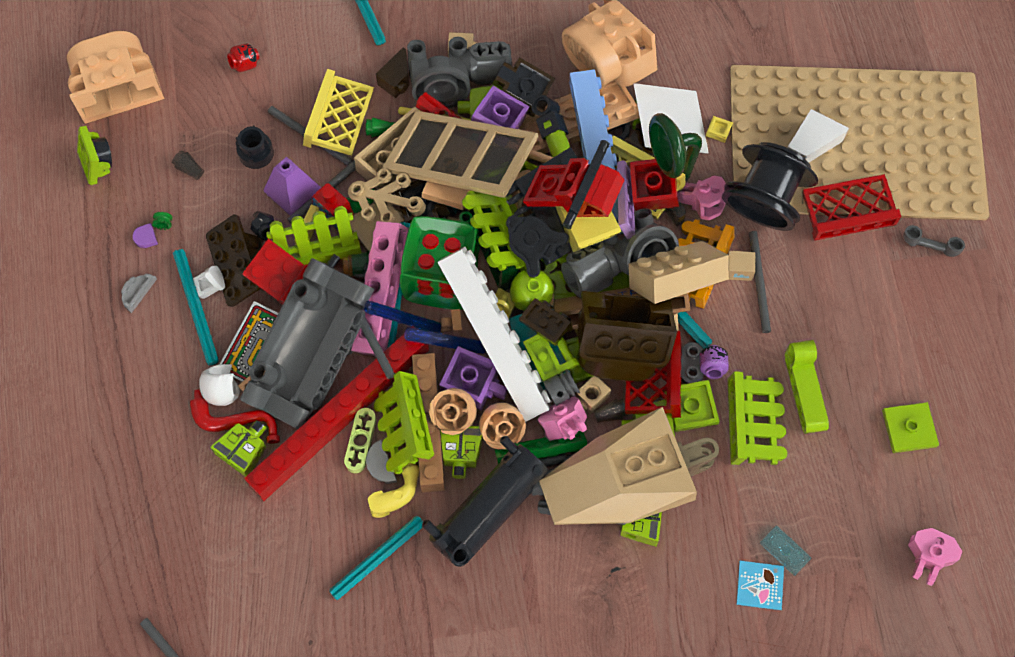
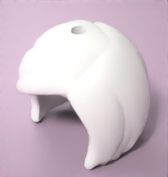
[199,364,240,406]

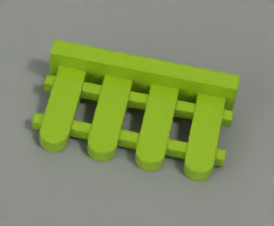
[462,191,527,271]
[266,206,362,265]
[374,371,434,474]
[727,371,787,465]

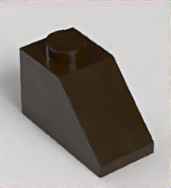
[376,47,409,98]

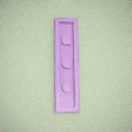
[617,160,635,239]

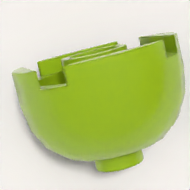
[510,269,554,311]

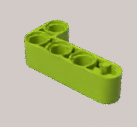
[785,340,829,434]

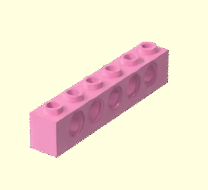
[351,221,409,356]

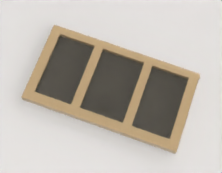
[382,111,538,198]

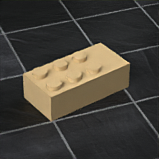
[354,107,443,190]
[629,241,729,304]

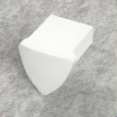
[193,266,225,299]

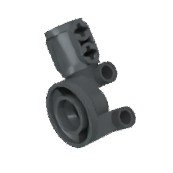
[407,37,512,108]
[561,209,679,298]

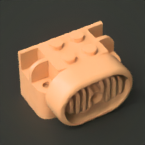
[562,0,657,87]
[67,31,164,124]

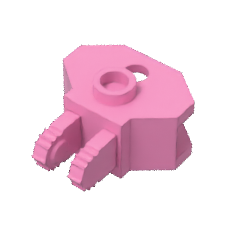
[678,176,726,220]
[538,396,587,441]
[908,528,962,586]

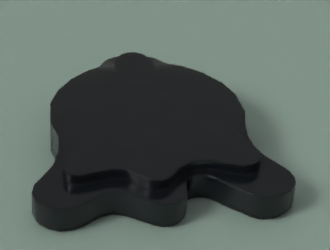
[506,215,569,277]

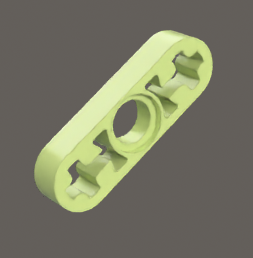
[344,408,376,473]

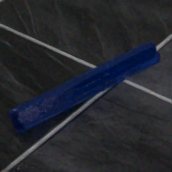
[364,301,442,334]
[404,327,487,354]

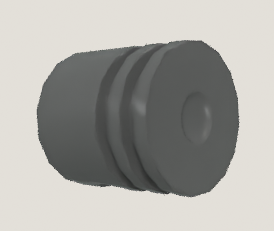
[544,369,580,406]

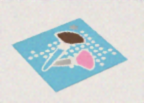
[737,561,784,610]

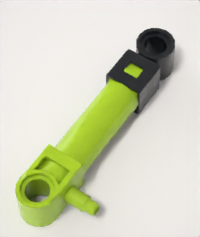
[532,95,570,157]

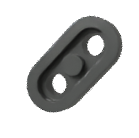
[681,342,704,384]

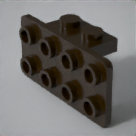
[206,214,262,307]

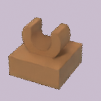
[441,309,463,338]

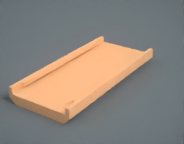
[514,80,640,161]

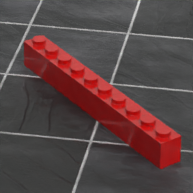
[244,326,429,501]

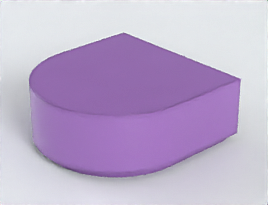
[133,223,158,248]

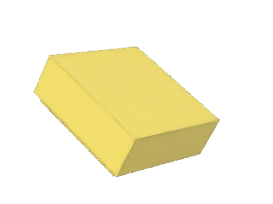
[706,116,733,143]

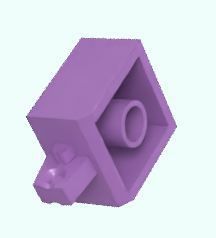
[471,86,529,149]
[439,346,508,411]

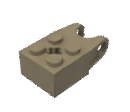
[677,438,719,477]

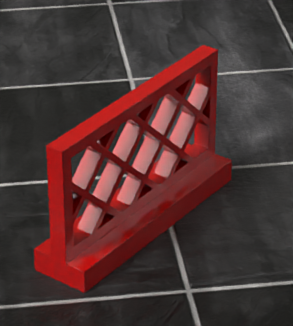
[802,174,902,241]
[625,331,682,418]

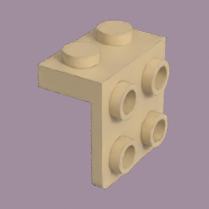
[350,189,405,252]

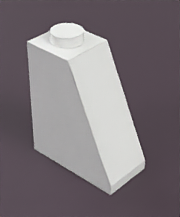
[788,109,849,162]

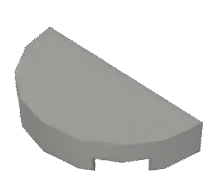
[121,274,157,313]
[366,440,397,484]

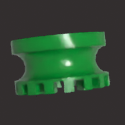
[152,212,173,230]

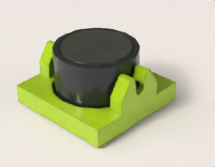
[77,126,112,185]

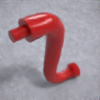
[190,389,280,444]

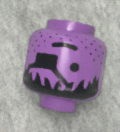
[699,345,729,379]

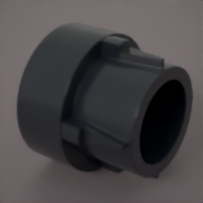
[236,125,274,169]

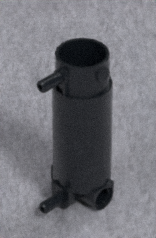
[422,436,549,567]

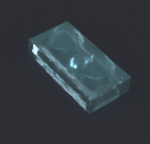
[760,525,812,576]

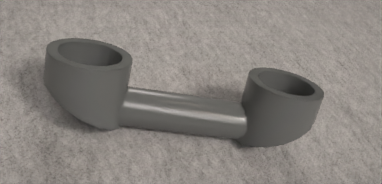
[903,225,965,257]

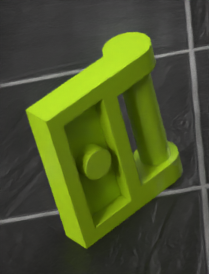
[523,334,579,383]

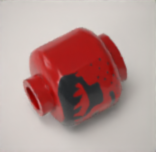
[227,43,259,72]

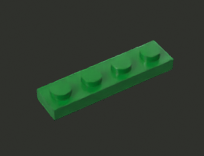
[494,431,587,464]

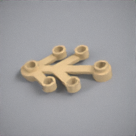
[348,168,426,223]

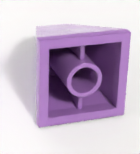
[263,157,321,216]

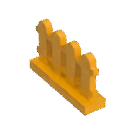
[678,219,735,309]

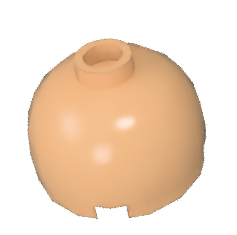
[429,388,477,435]
[479,403,526,449]

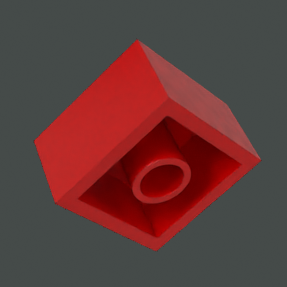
[630,159,679,211]

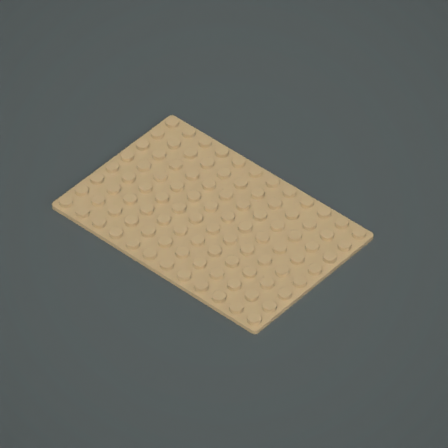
[730,65,989,220]

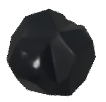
[250,211,274,241]

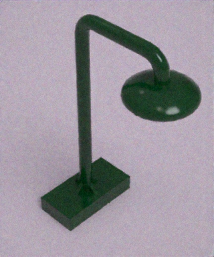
[469,113,702,290]

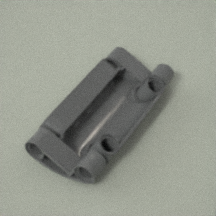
[240,258,375,429]

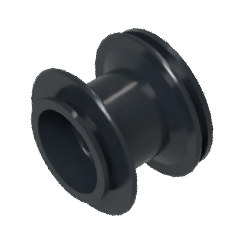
[722,142,818,231]

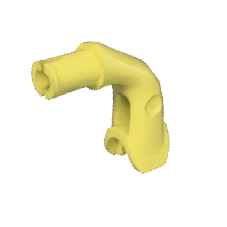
[368,449,419,518]

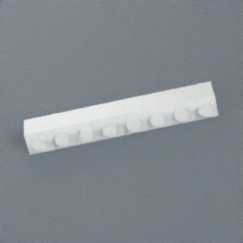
[438,247,552,422]

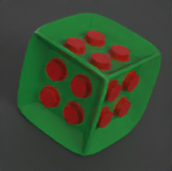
[400,216,480,310]

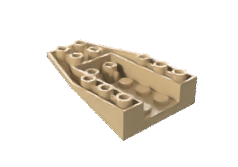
[539,407,697,525]

